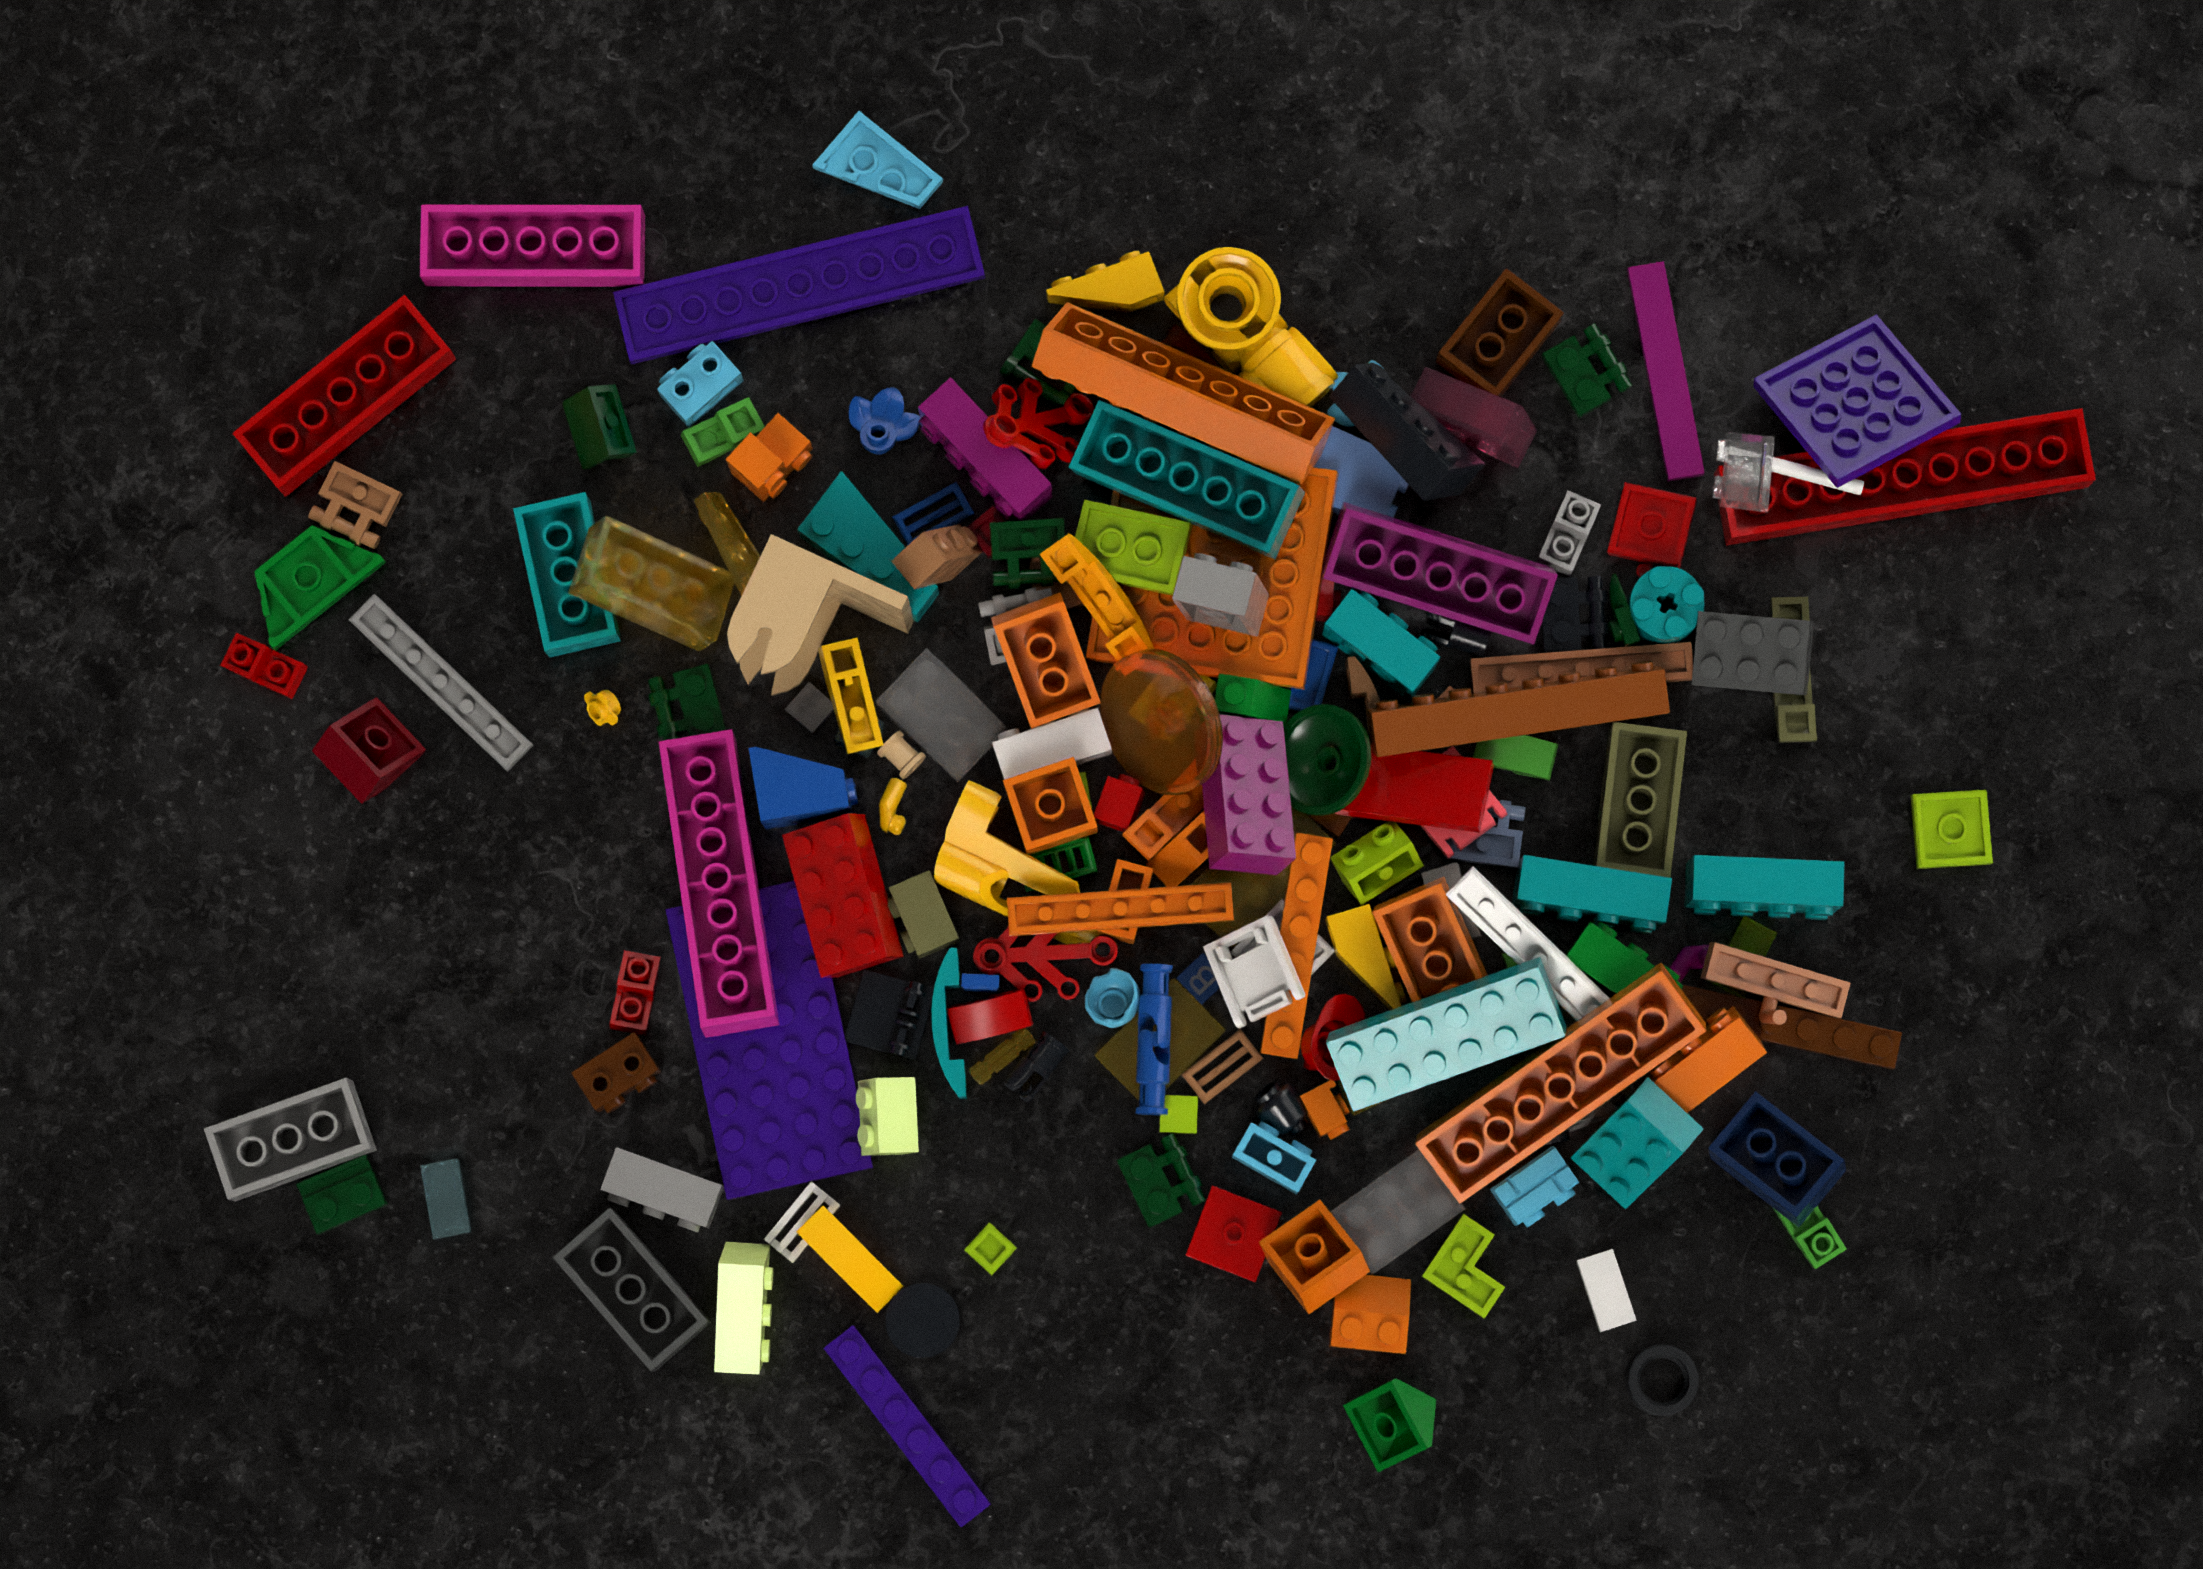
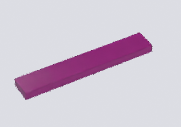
[1627,261,1705,482]

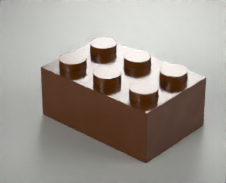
[1436,268,1564,406]

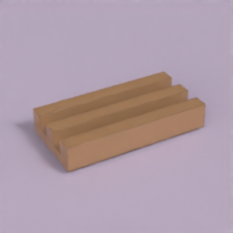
[1182,1029,1263,1105]

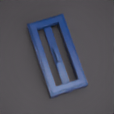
[892,482,974,545]

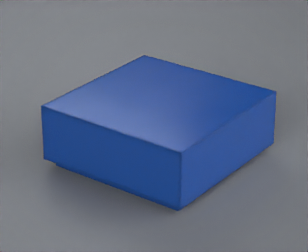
[961,973,1000,993]

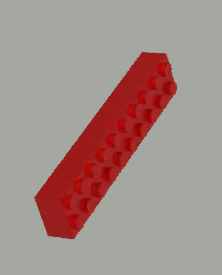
[1713,408,2096,546]

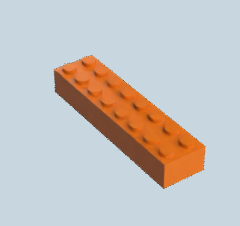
[1031,302,1335,484]
[1415,963,1706,1204]

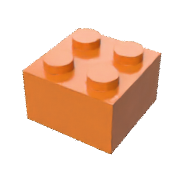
[1003,757,1098,855]
[1259,1199,1370,1314]

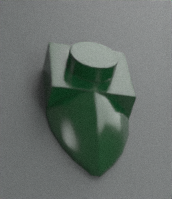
[1608,573,1640,647]

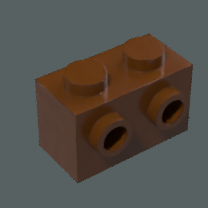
[571,1032,661,1114]

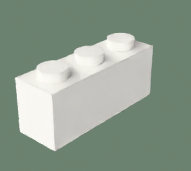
[992,708,1112,780]

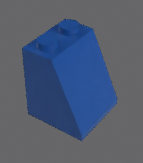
[749,747,858,830]

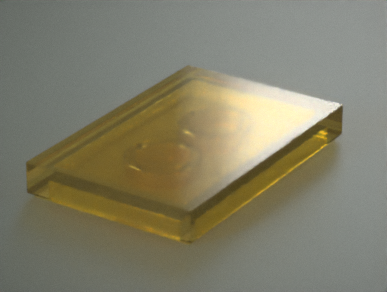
[1094,978,1226,1101]

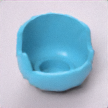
[1085,968,1140,1028]

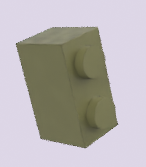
[888,870,960,959]

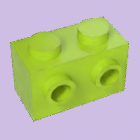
[1330,821,1424,906]

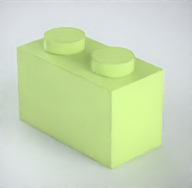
[856,1077,919,1156]

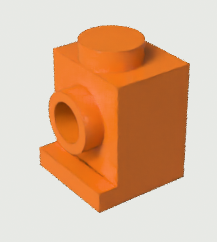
[1300,1080,1350,1140]

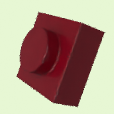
[967,506,1007,559]

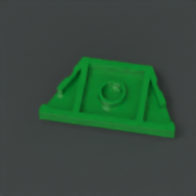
[254,525,386,651]

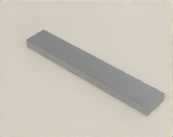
[349,594,533,772]

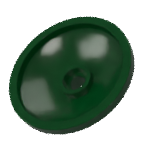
[1284,704,1371,816]

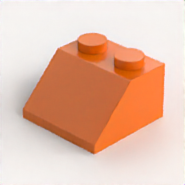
[1329,1275,1411,1354]

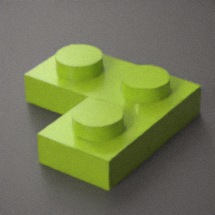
[1421,1214,1505,1319]

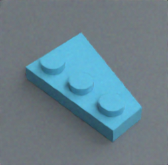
[812,111,943,209]

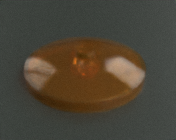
[1100,649,1223,795]

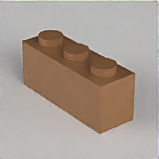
[891,524,982,590]

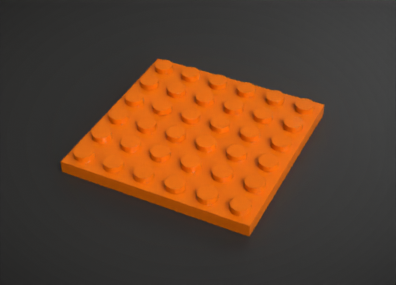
[1086,457,1339,690]

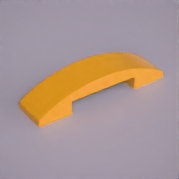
[1040,533,1156,674]

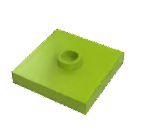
[1911,790,1993,869]

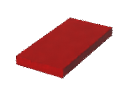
[1335,745,1494,833]

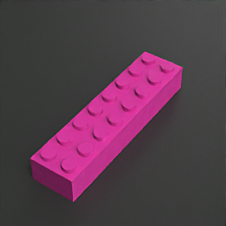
[659,729,779,1038]

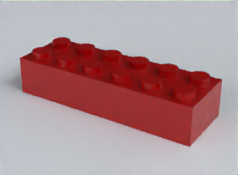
[232,294,456,497]

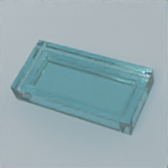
[420,1159,472,1240]

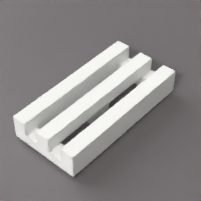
[764,1181,841,1263]

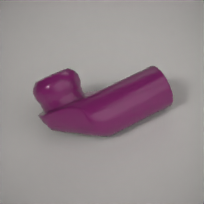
[1669,944,1709,983]

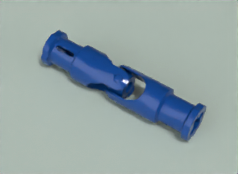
[1135,964,1173,1116]

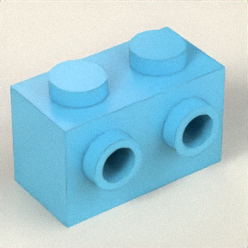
[657,341,744,428]
[1232,1121,1316,1195]

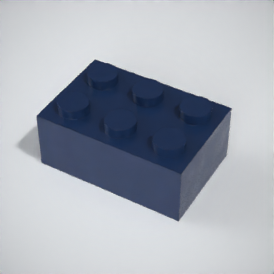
[1708,1091,1846,1228]

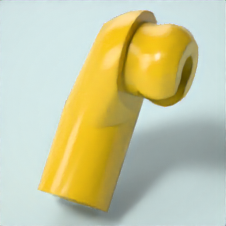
[879,778,907,835]

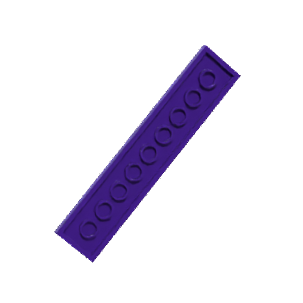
[613,206,985,364]

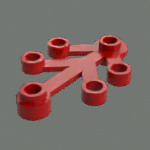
[983,378,1094,469]
[973,926,1118,1002]

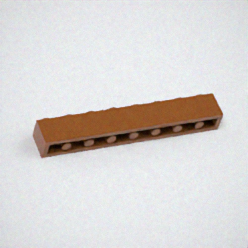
[1367,661,1670,757]

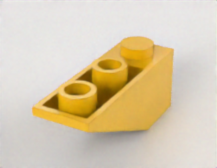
[1046,251,1165,312]
[1325,904,1406,1010]

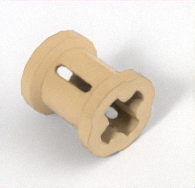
[877,730,926,780]

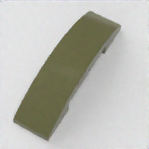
[1770,597,1817,743]

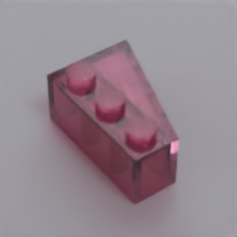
[1411,367,1537,469]

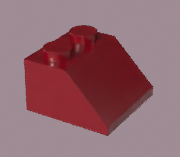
[312,697,426,804]

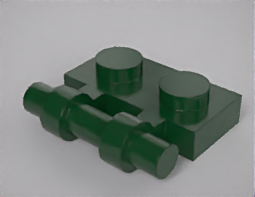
[1541,323,1633,418]
[989,518,1067,589]
[648,664,726,740]
[1117,1133,1206,1228]

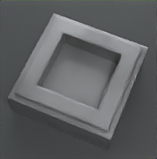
[785,682,834,735]

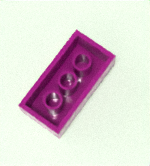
[918,377,1052,522]
[1197,714,1296,875]

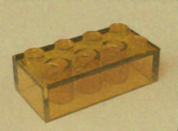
[568,516,737,651]

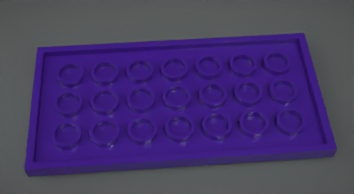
[665,881,873,1200]

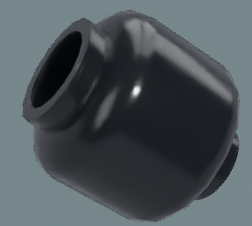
[1254,1080,1308,1136]

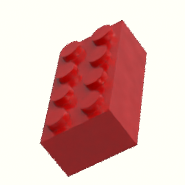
[782,813,904,978]

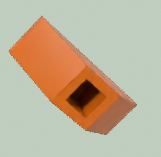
[1145,811,1208,887]

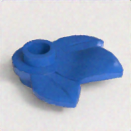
[849,387,920,455]

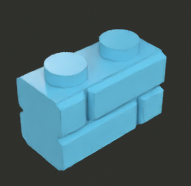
[1490,1146,1579,1228]

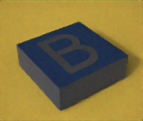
[1176,953,1220,1006]

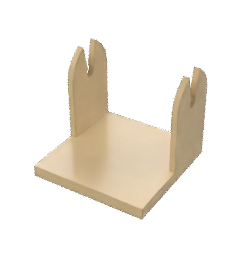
[727,534,914,696]

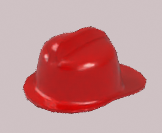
[1300,994,1366,1081]

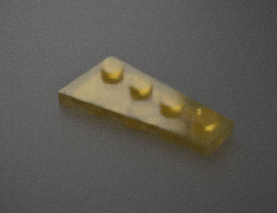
[694,492,760,596]

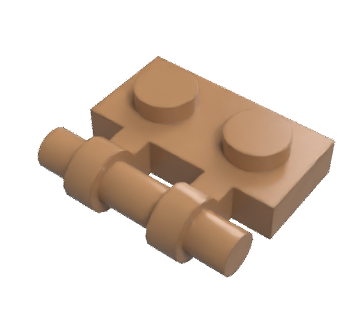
[308,461,402,549]

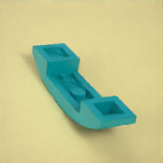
[932,948,967,1099]

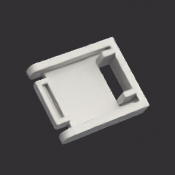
[1203,915,1305,1028]

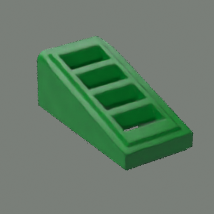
[1024,836,1098,893]

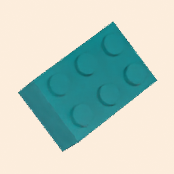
[1322,589,1440,702]
[1571,1077,1704,1209]

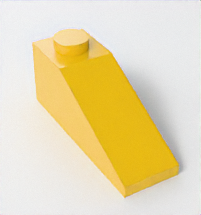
[818,637,884,754]

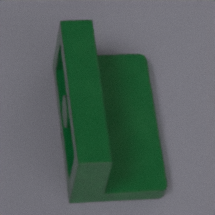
[563,384,637,470]

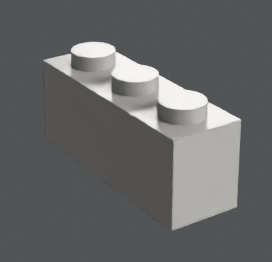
[600,1147,724,1233]

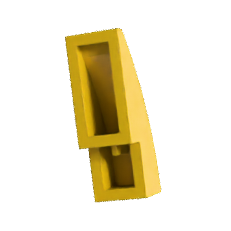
[796,1206,904,1313]

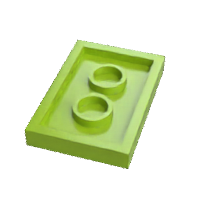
[1075,500,1193,596]

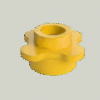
[584,690,621,726]

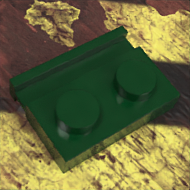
[296,1155,388,1234]

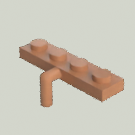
[1701,942,1851,1025]

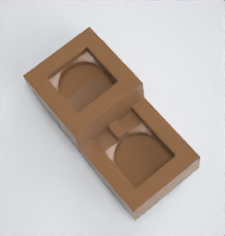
[1345,656,1380,734]

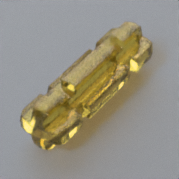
[969,1028,1035,1085]

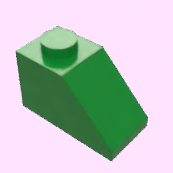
[1213,674,1291,726]

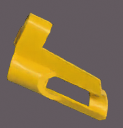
[934,780,1099,949]

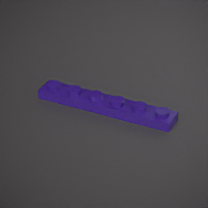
[823,1325,991,1527]

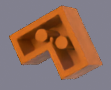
[726,413,813,502]

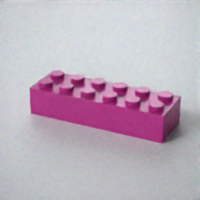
[420,205,645,287]

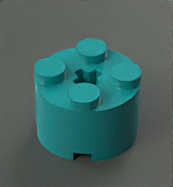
[1627,566,1704,645]

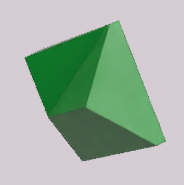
[1343,1378,1436,1472]

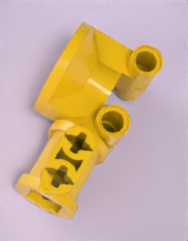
[1163,247,1338,408]

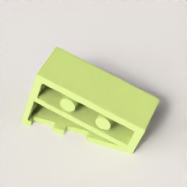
[714,1242,773,1374]

